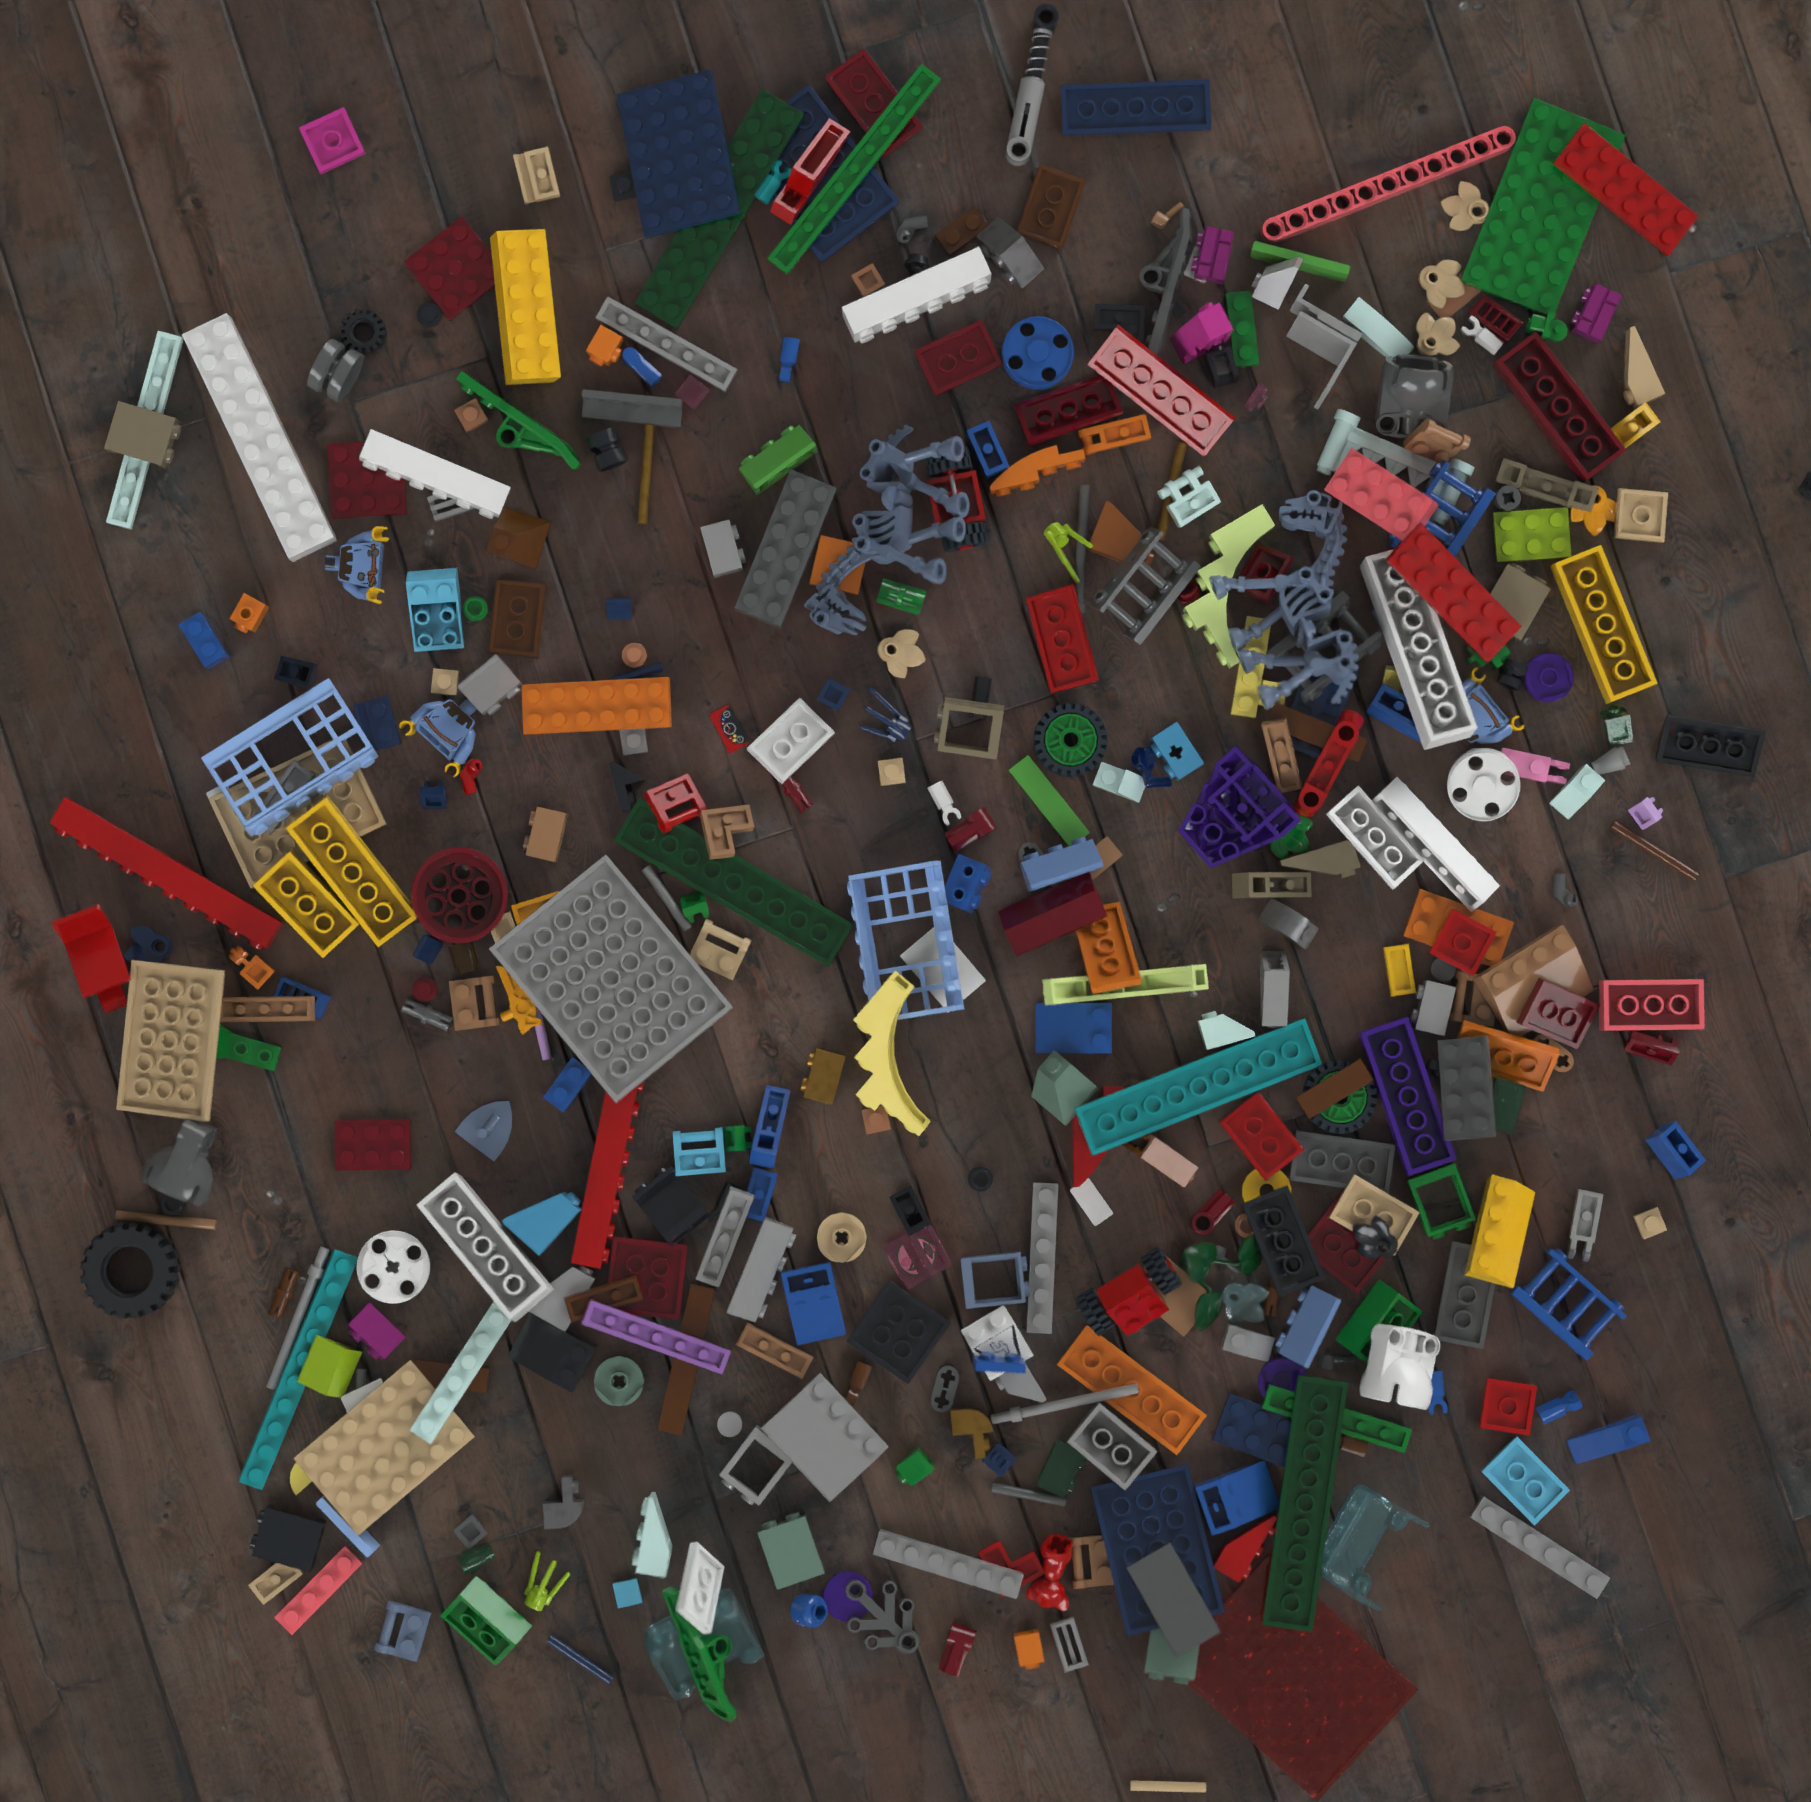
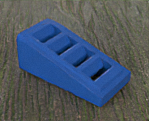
[273,976,331,1019]

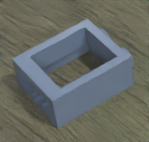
[960,1251,1030,1309]

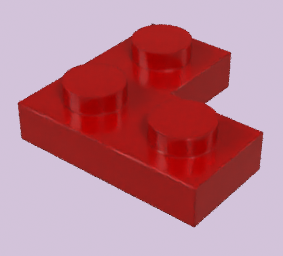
[978,1540,1044,1597]

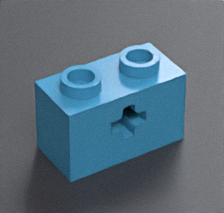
[1150,722,1204,781]

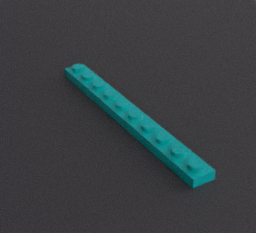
[238,1248,358,1490]

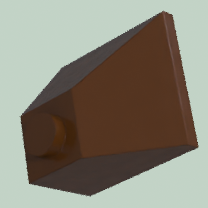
[486,507,551,569]

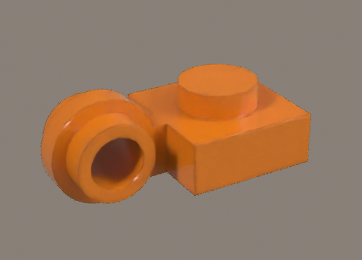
[228,945,275,990]

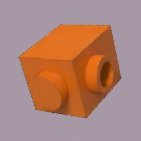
[586,325,624,367]
[230,593,269,634]
[1014,1629,1044,1669]

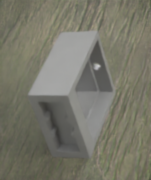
[719,1425,792,1505]

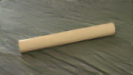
[1130,1780,1206,1793]

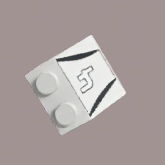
[961,1305,1034,1381]

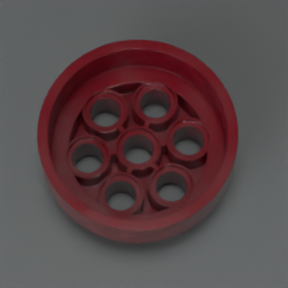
[411,847,508,944]

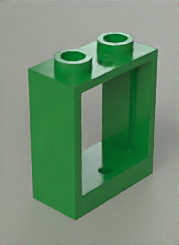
[1405,1162,1476,1239]

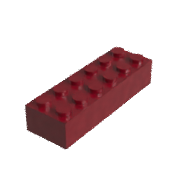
[1492,332,1627,483]

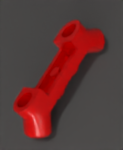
[1294,710,1364,817]

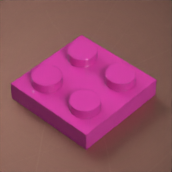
[299,107,366,174]

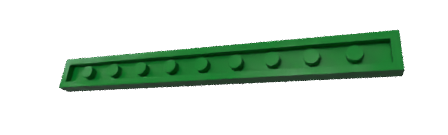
[768,64,941,275]

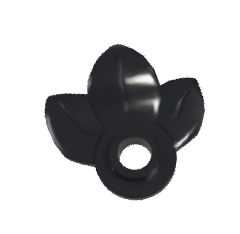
[1353,1215,1398,1259]

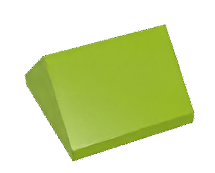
[297,1335,362,1398]

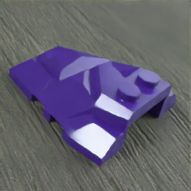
[1178,746,1302,868]

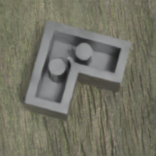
[976,217,1045,289]

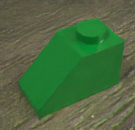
[895,1445,935,1486]

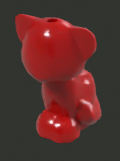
[1026,1534,1073,1611]

